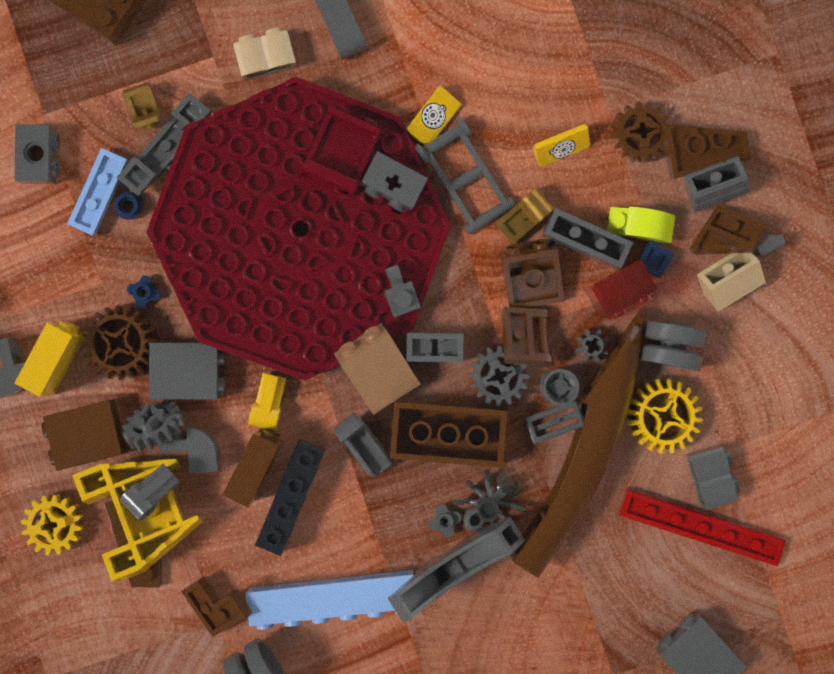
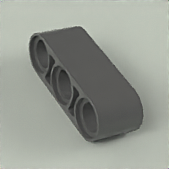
[315,0,367,60]

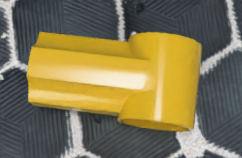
[248,373,287,431]

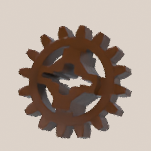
[610,101,669,163]

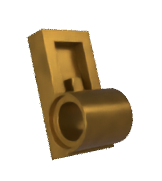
[495,187,555,244]

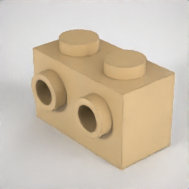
[697,253,766,312]

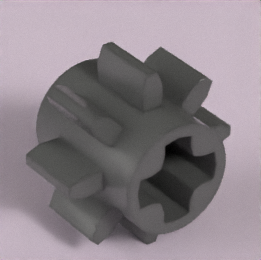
[574,329,609,362]

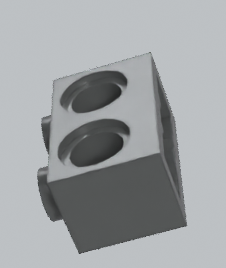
[407,333,464,362]

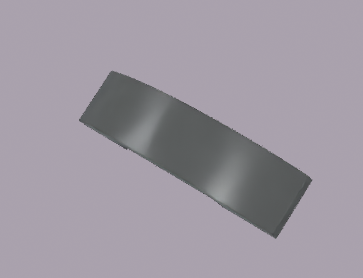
[116,93,211,196]

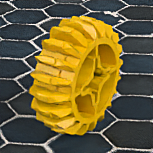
[627,378,703,454]

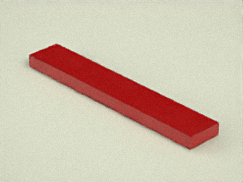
[618,488,786,567]

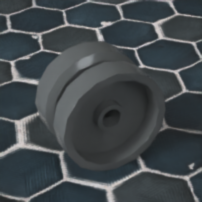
[640,321,708,371]
[222,638,285,674]

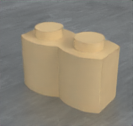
[233,28,297,80]

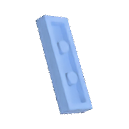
[67,148,129,236]

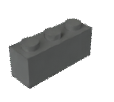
[541,208,633,270]

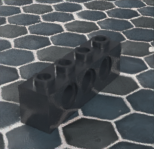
[255,439,326,556]

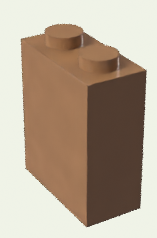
[334,323,420,415]

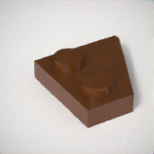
[689,205,768,255]

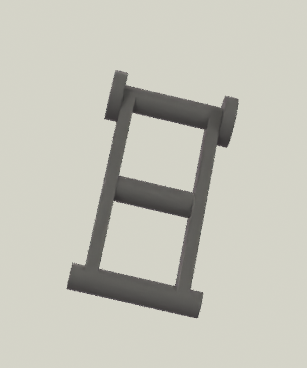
[414,116,516,235]

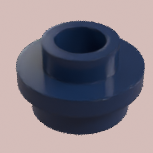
[114,192,143,220]

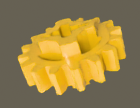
[21,494,84,556]

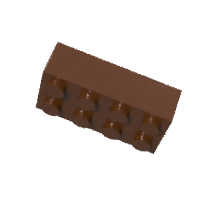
[390,400,508,468]

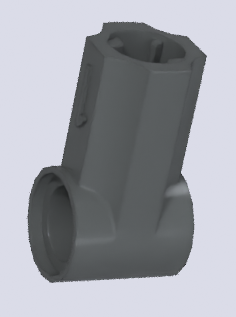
[120,463,180,521]

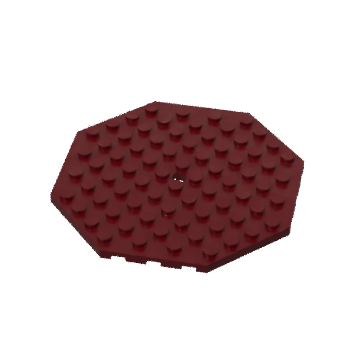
[146,76,451,381]

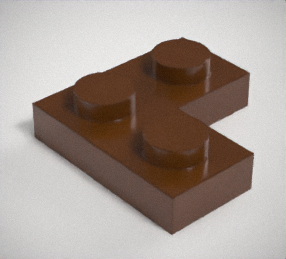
[181,576,252,637]

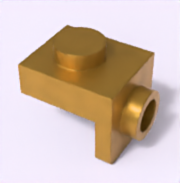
[122,82,161,129]

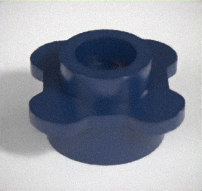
[127,276,160,308]

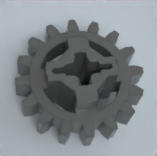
[468,346,529,406]
[122,400,184,451]

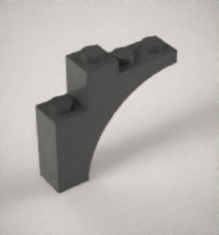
[388,517,525,622]

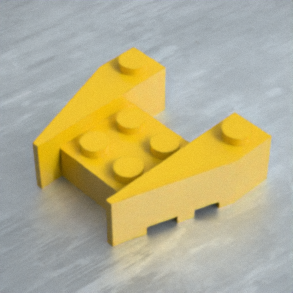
[72,459,203,583]

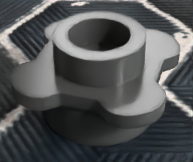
[429,505,461,537]

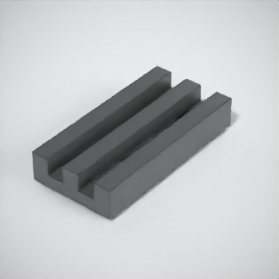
[524,399,584,444]

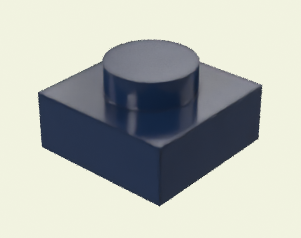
[635,240,674,279]

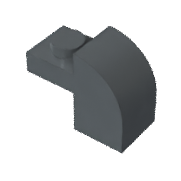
[0,338,25,398]
[159,427,221,473]

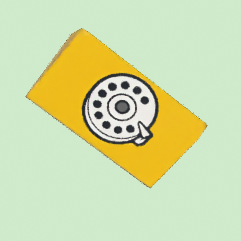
[406,85,462,145]
[532,124,590,167]

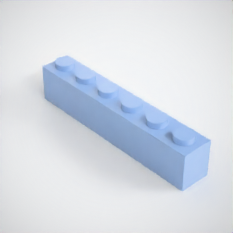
[246,570,414,630]

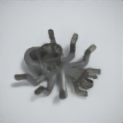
[453,469,527,532]

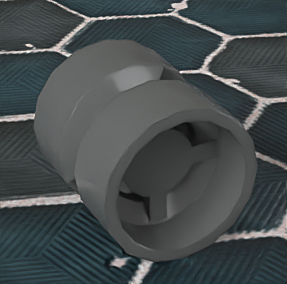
[539,368,579,406]

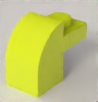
[607,207,675,243]

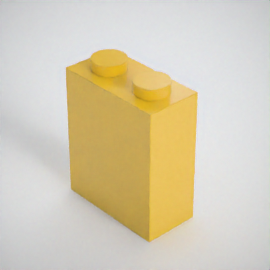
[15,320,86,397]

